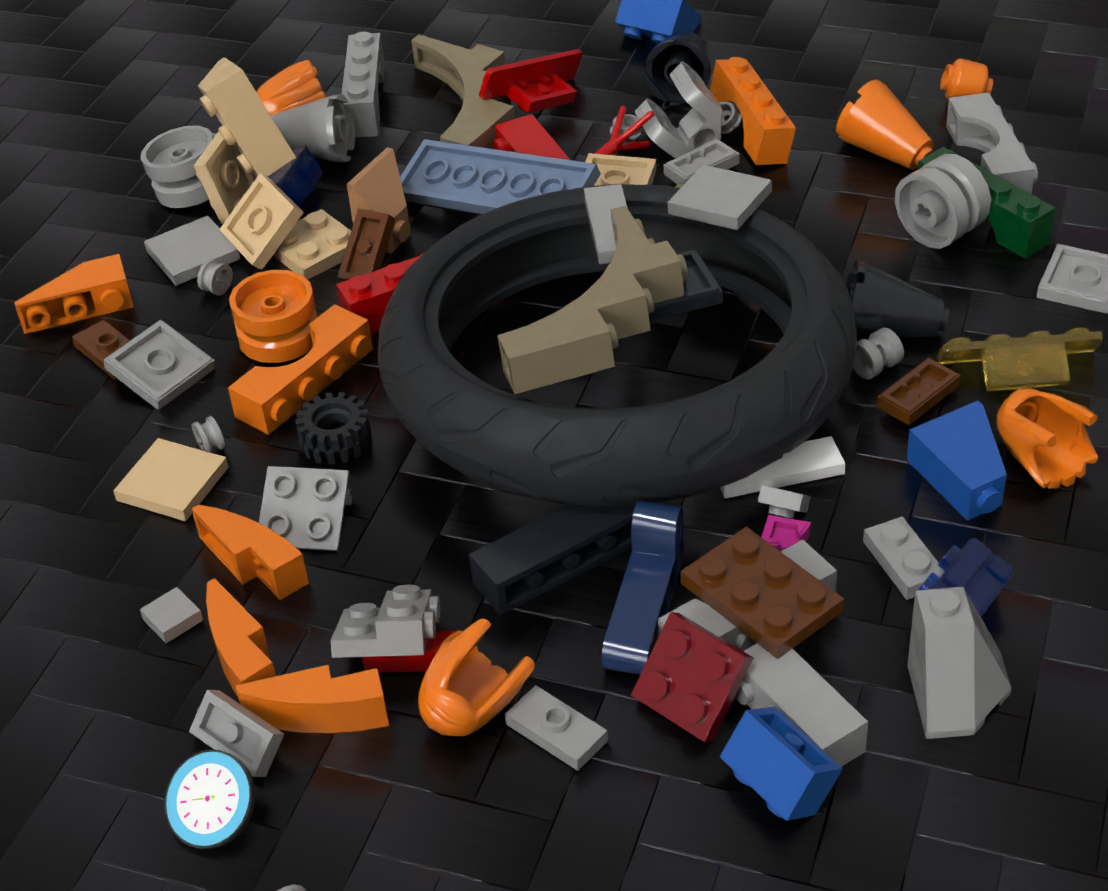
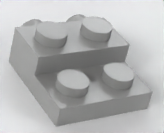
[330,584,440,658]

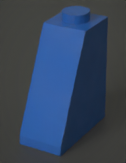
[907,401,1007,521]

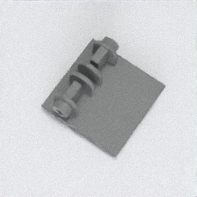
[259,466,353,551]

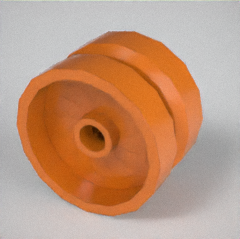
[229,270,317,363]

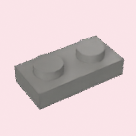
[863,516,947,600]
[189,690,284,777]

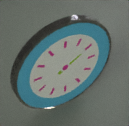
[165,750,255,849]

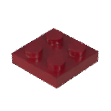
[631,612,754,742]

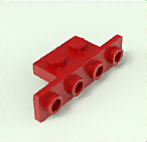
[479,49,583,113]

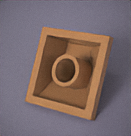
[347,147,411,254]

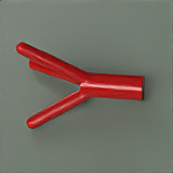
[594,106,654,155]

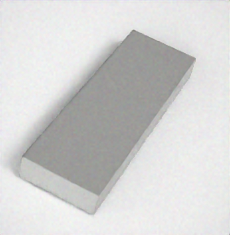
[583,184,627,264]

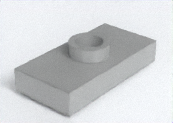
[663,139,739,184]
[505,685,608,771]

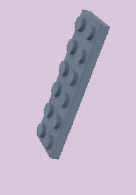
[400,139,601,228]

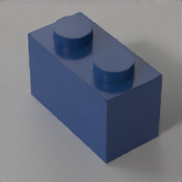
[720,707,843,821]

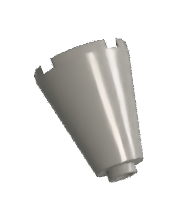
[271,94,355,163]

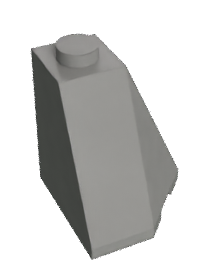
[907,587,1011,739]

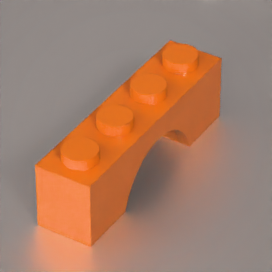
[710,57,796,165]
[228,304,373,435]

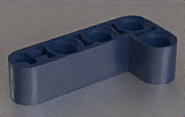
[601,500,684,675]

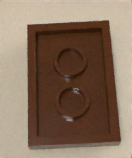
[681,527,844,659]

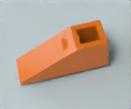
[14,254,134,334]

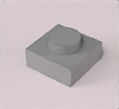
[758,485,811,519]

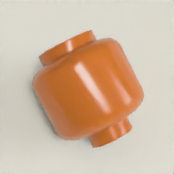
[940,59,993,101]

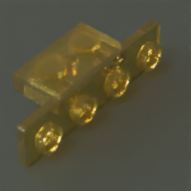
[937,328,1103,391]

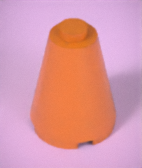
[836,79,934,170]

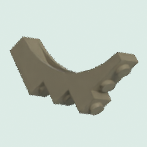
[412,34,515,149]
[497,205,688,394]

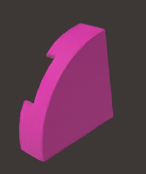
[761,515,811,552]

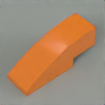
[191,505,309,600]
[206,578,276,696]
[236,665,389,733]

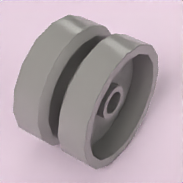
[141,126,214,208]
[895,154,991,249]

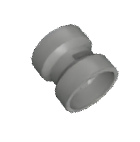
[852,327,904,380]

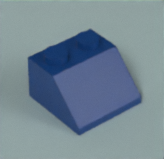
[615,0,702,44]

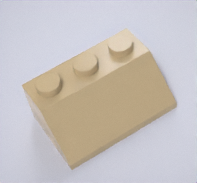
[198,57,296,177]

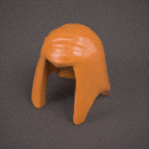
[256,60,326,115]
[996,388,1098,489]
[418,619,535,736]

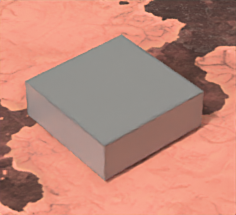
[140,587,203,643]

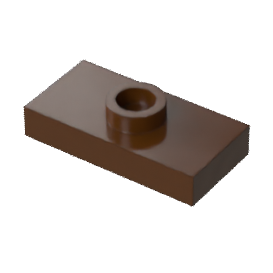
[72,319,130,380]
[877,358,961,425]

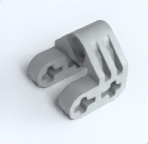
[635,61,722,158]

